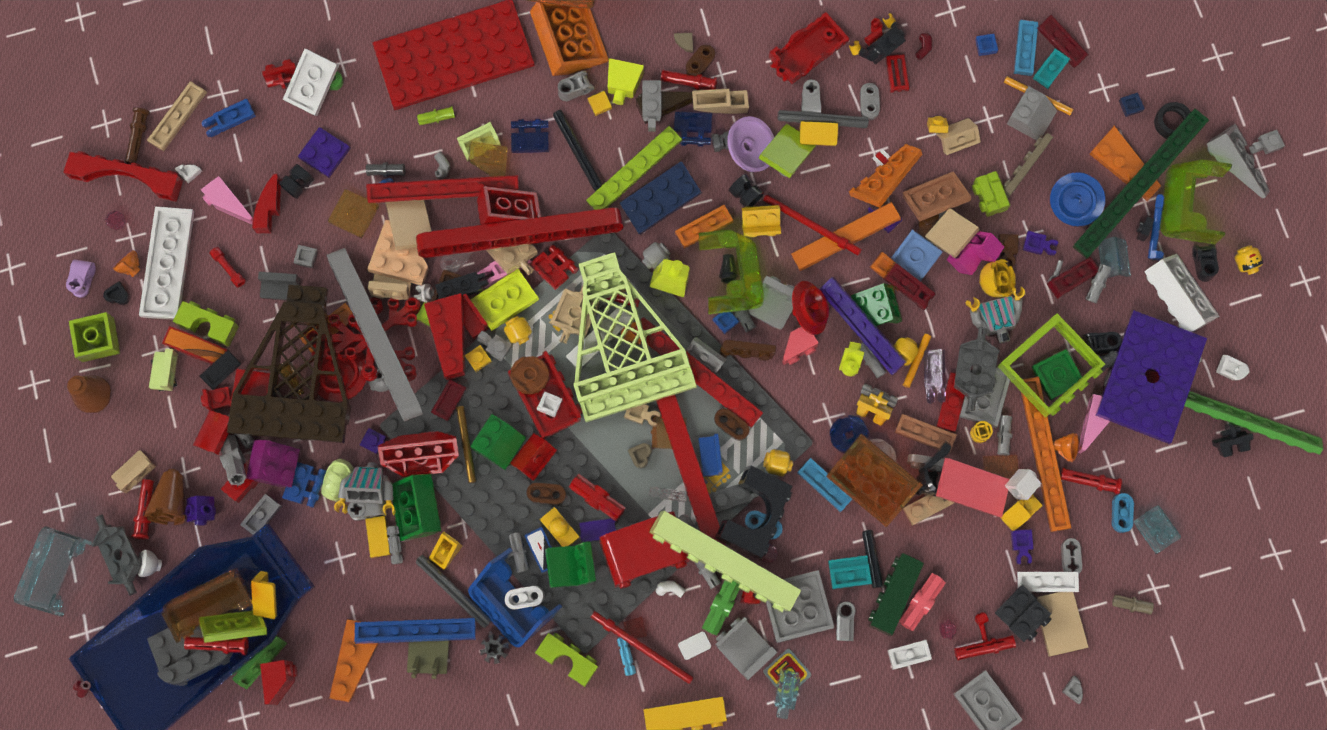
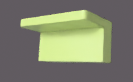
[149,349,178,391]

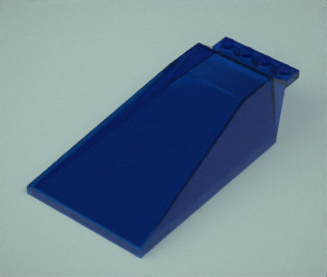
[68,524,315,730]

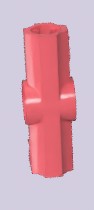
[899,573,946,631]

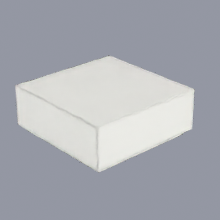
[537,392,562,418]

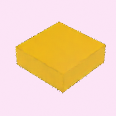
[588,91,612,116]

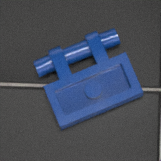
[282,462,326,508]

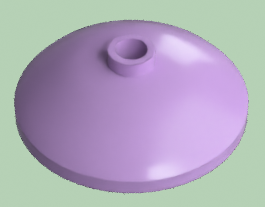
[727,116,774,172]

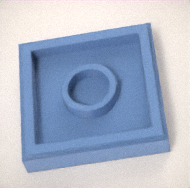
[891,230,943,282]

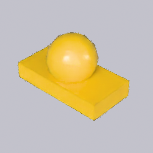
[539,507,580,547]

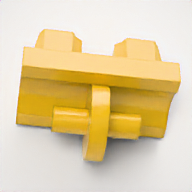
[856,391,893,426]

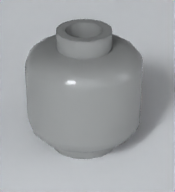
[642,242,671,269]

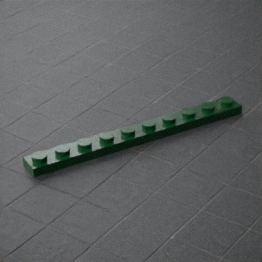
[1072,108,1209,259]

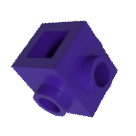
[185,496,216,526]

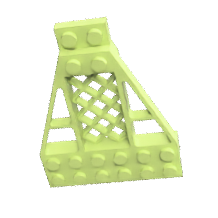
[573,252,697,422]

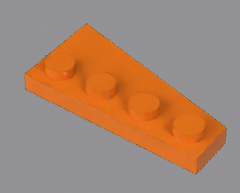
[1090,126,1161,202]
[329,619,379,702]

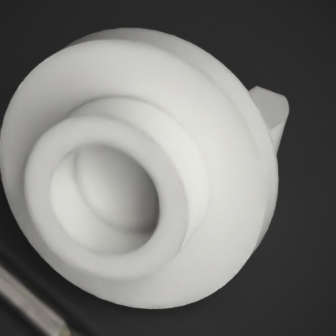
[414,284,434,303]

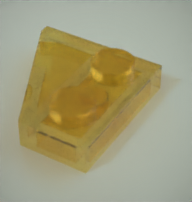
[468,141,508,176]

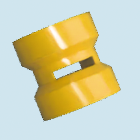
[970,421,993,443]

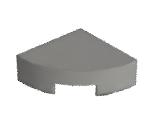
[1062,676,1083,704]

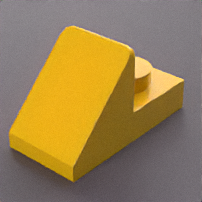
[1000,494,1043,531]

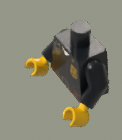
[849,13,907,64]

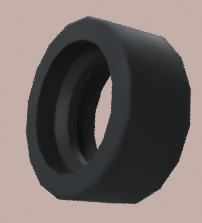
[1154,102,1191,139]

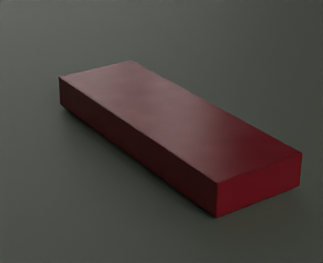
[1037,15,1089,68]
[1047,256,1099,299]

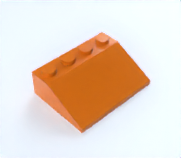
[530,0,609,76]

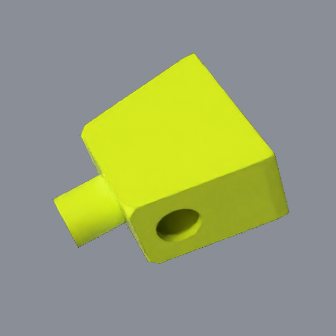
[608,58,644,105]
[649,259,690,297]

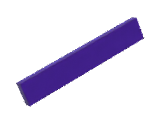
[820,277,907,375]

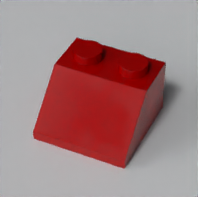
[260,660,297,705]

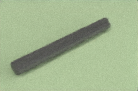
[777,110,869,128]
[416,555,491,628]

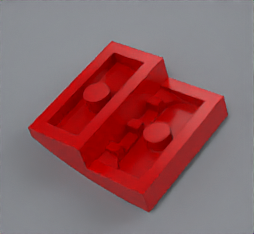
[193,411,229,455]

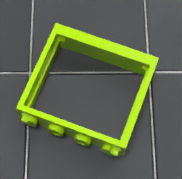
[998,313,1105,418]

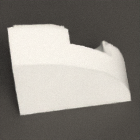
[175,165,202,184]

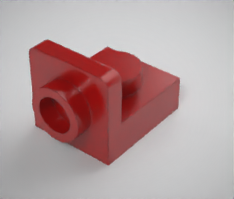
[201,387,231,411]

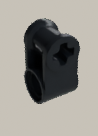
[1192,244,1219,282]
[1082,332,1122,354]

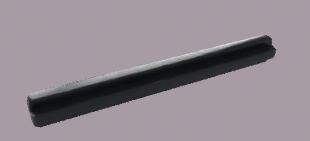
[553,110,603,191]

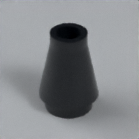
[719,254,738,284]

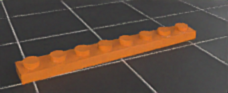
[1021,377,1071,532]

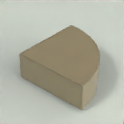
[674,33,693,53]

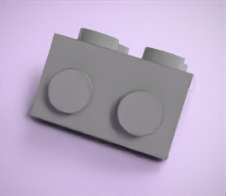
[749,275,794,330]

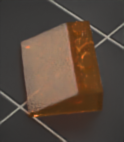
[826,433,923,527]

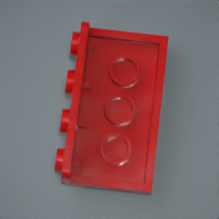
[508,351,583,439]

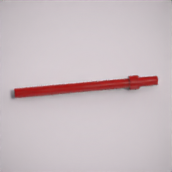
[763,195,862,256]
[591,611,694,684]

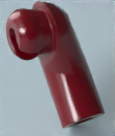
[915,33,932,60]
[73,680,91,698]

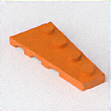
[849,144,922,208]

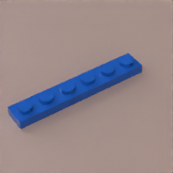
[354,618,476,644]

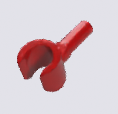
[975,612,989,642]

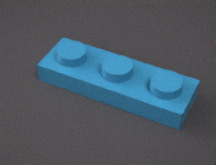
[1014,20,1038,76]
[797,458,854,512]

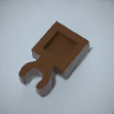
[998,234,1019,267]

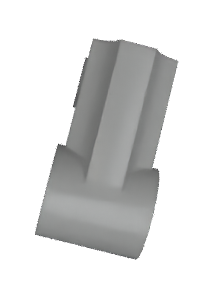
[836,602,855,641]

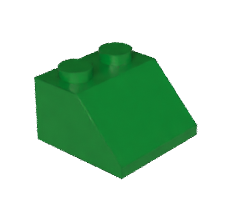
[470,414,526,470]

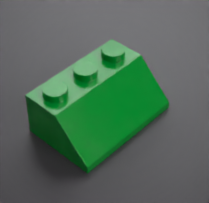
[392,474,441,542]

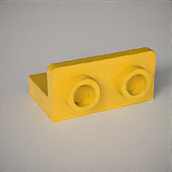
[742,205,781,237]

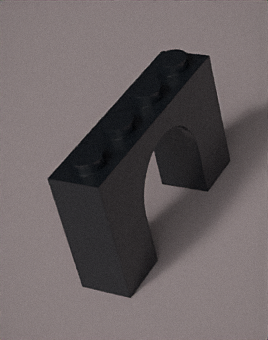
[715,465,792,558]

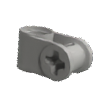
[558,71,594,102]
[801,79,821,113]
[347,501,387,521]

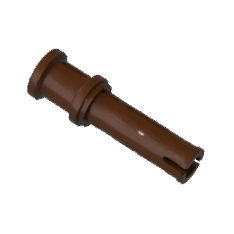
[124,107,150,165]

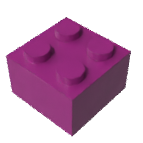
[246,440,300,487]

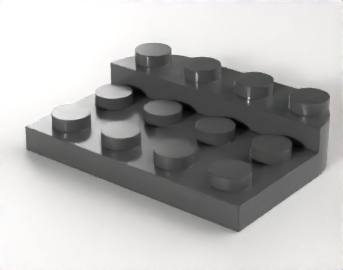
[147,602,233,686]

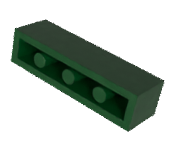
[868,553,924,636]

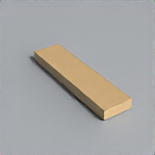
[147,81,207,152]

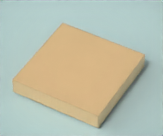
[925,208,979,258]

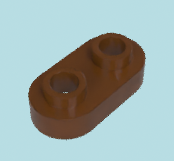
[686,45,715,76]
[714,409,749,441]
[527,483,566,505]

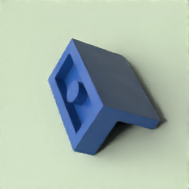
[698,434,723,477]

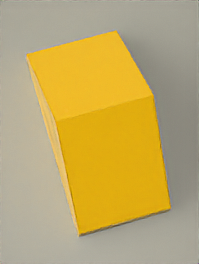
[429,532,462,570]

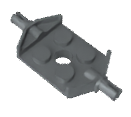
[954,327,1000,411]
[92,515,141,596]

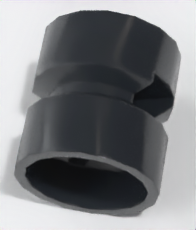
[279,164,314,199]
[729,174,764,207]

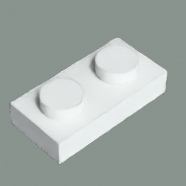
[887,640,932,670]

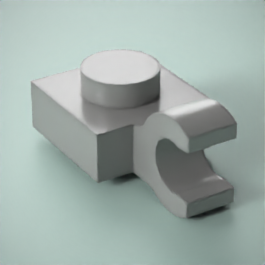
[1249,130,1285,154]
[477,331,512,362]

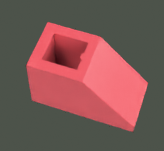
[782,327,819,365]

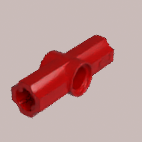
[569,474,626,522]

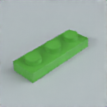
[232,632,287,689]

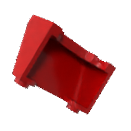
[599,512,690,589]

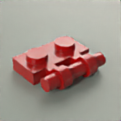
[530,245,579,290]

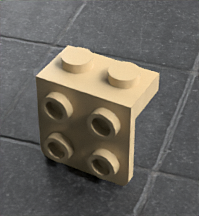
[368,274,411,300]

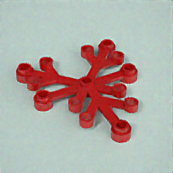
[306,297,421,381]

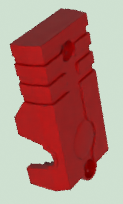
[769,12,850,84]

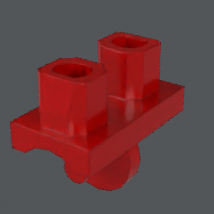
[262,59,296,89]

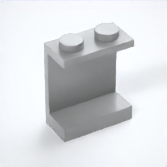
[715,617,778,681]

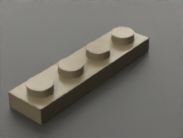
[1003,133,1053,199]

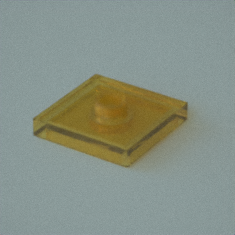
[328,189,379,239]

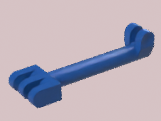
[1148,194,1164,261]

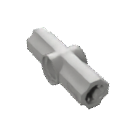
[220,434,247,486]

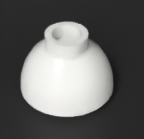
[137,550,162,577]

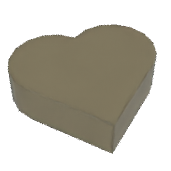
[628,443,652,469]

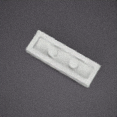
[1017,572,1079,592]

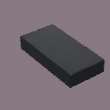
[199,350,241,390]

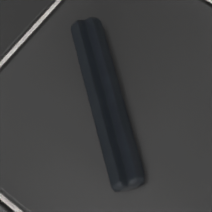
[862,530,883,588]

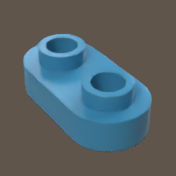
[1112,493,1134,533]
[745,510,783,539]

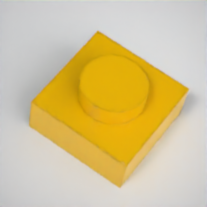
[927,116,949,133]
[464,345,492,372]

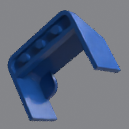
[468,548,562,648]

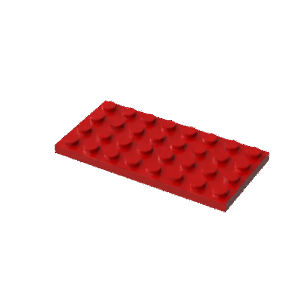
[372,0,535,111]

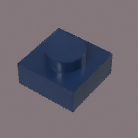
[1119,93,1145,117]

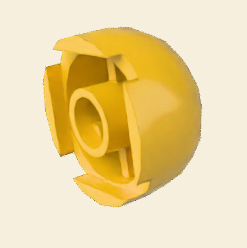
[979,259,1016,298]

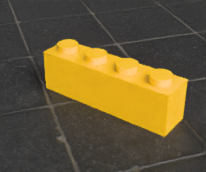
[643,697,727,730]

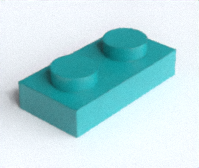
[1033,49,1070,89]

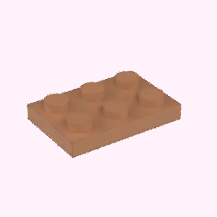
[903,171,971,222]

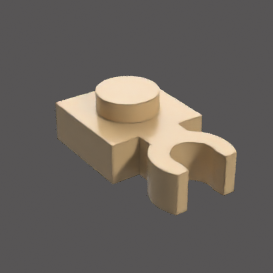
[624,404,661,427]

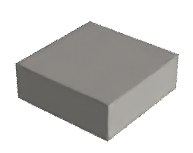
[293,245,318,268]

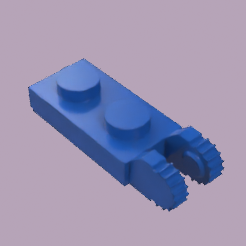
[201,99,256,137]

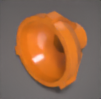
[113,250,141,277]
[1054,433,1079,462]

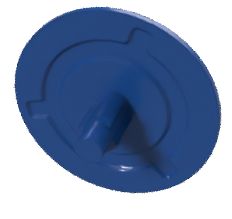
[1050,172,1106,226]

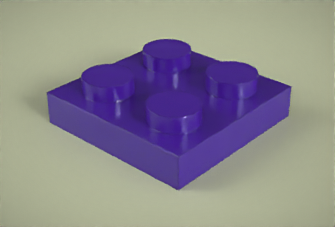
[298,127,351,178]

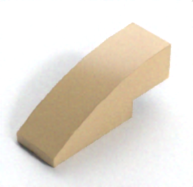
[692,89,749,114]

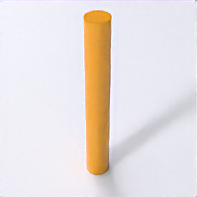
[903,334,931,388]

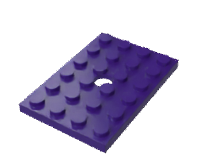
[1096,310,1207,444]

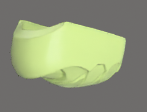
[321,459,354,502]

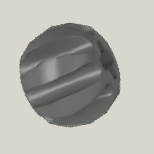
[480,634,509,664]

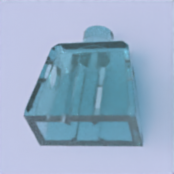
[774,669,800,719]

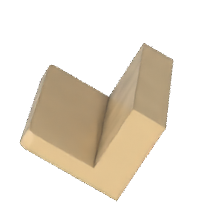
[936,118,981,155]
[111,451,156,493]

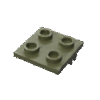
[407,641,449,679]

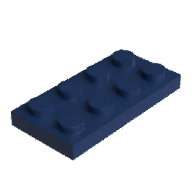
[620,161,702,235]

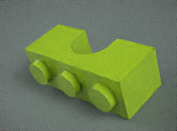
[173,301,239,347]
[535,632,599,687]

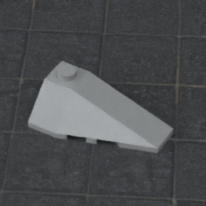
[1207,124,1270,199]

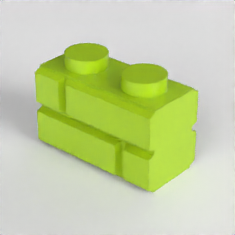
[972,171,1010,217]

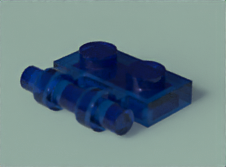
[674,112,712,147]
[511,119,549,153]

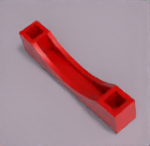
[63,151,183,202]

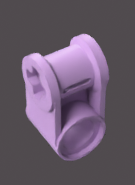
[66,259,96,298]

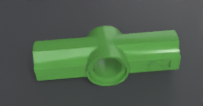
[702,580,740,636]

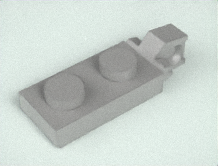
[642,80,661,132]

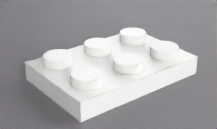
[283,49,339,116]

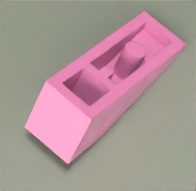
[201,176,253,224]
[1078,394,1110,454]

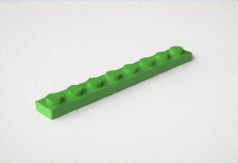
[1184,391,1323,455]

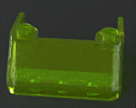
[1160,159,1232,244]
[699,230,764,314]

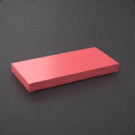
[936,458,1010,517]

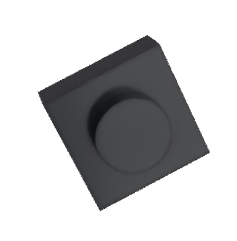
[1136,217,1154,242]

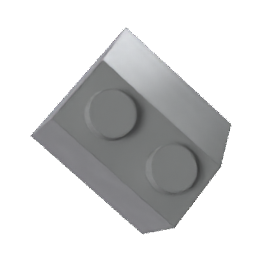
[1007,86,1057,141]

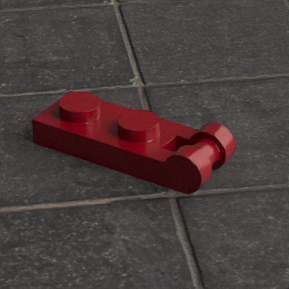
[883,263,936,310]

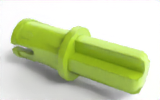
[417,106,455,125]

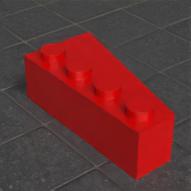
[424,293,465,380]

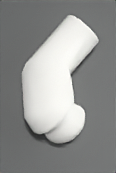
[656,580,686,598]

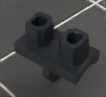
[1212,423,1254,457]

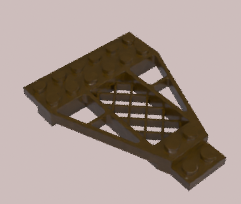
[227,285,351,443]

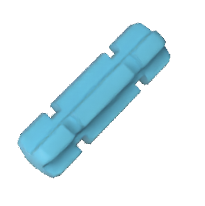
[617,638,636,676]

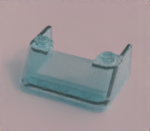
[14,526,92,617]

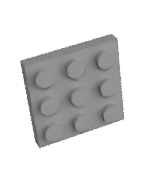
[766,570,834,643]

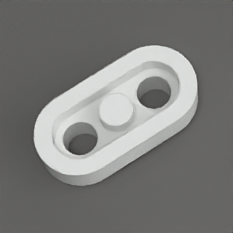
[505,586,545,609]

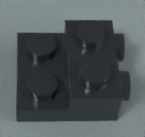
[995,584,1052,642]

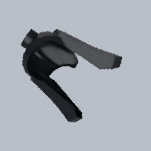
[912,441,951,497]

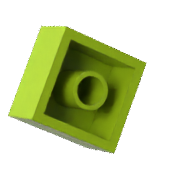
[69,312,120,362]

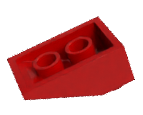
[477,186,541,225]

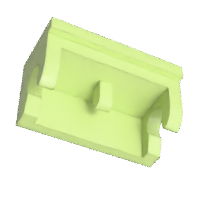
[457,122,501,161]

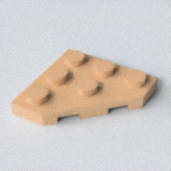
[368,220,429,286]

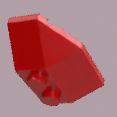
[378,431,459,477]

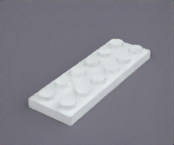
[139,207,194,320]

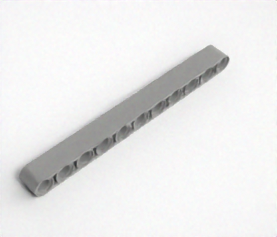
[327,248,423,422]

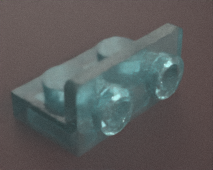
[1133,505,1181,554]

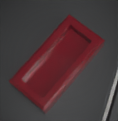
[431,379,467,422]

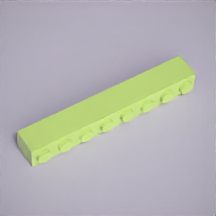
[650,511,801,613]

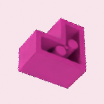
[947,231,1004,275]

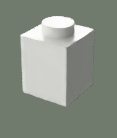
[1005,469,1041,500]

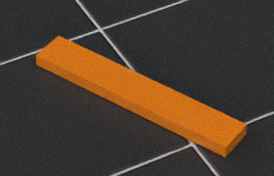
[791,202,901,271]

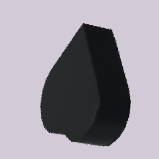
[103,281,130,305]

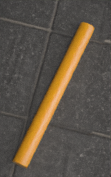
[1004,76,1073,116]

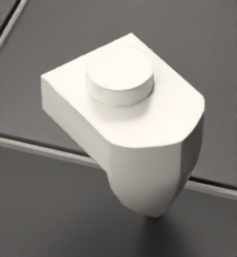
[1216,355,1250,380]

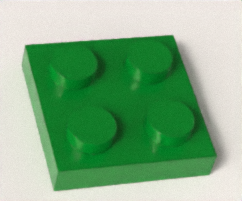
[1032,349,1082,400]

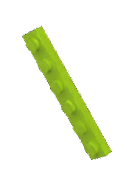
[586,126,682,210]

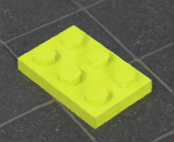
[471,269,539,331]

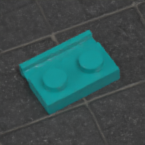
[828,555,872,590]

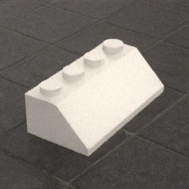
[1144,254,1220,333]

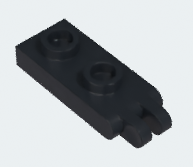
[435,272,489,299]

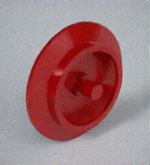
[792,281,829,335]
[318,351,368,402]

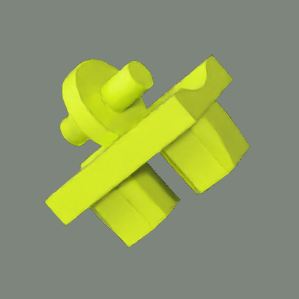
[839,342,864,376]

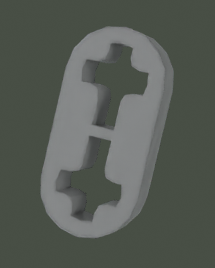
[1061,538,1082,574]

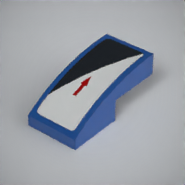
[524,526,551,573]

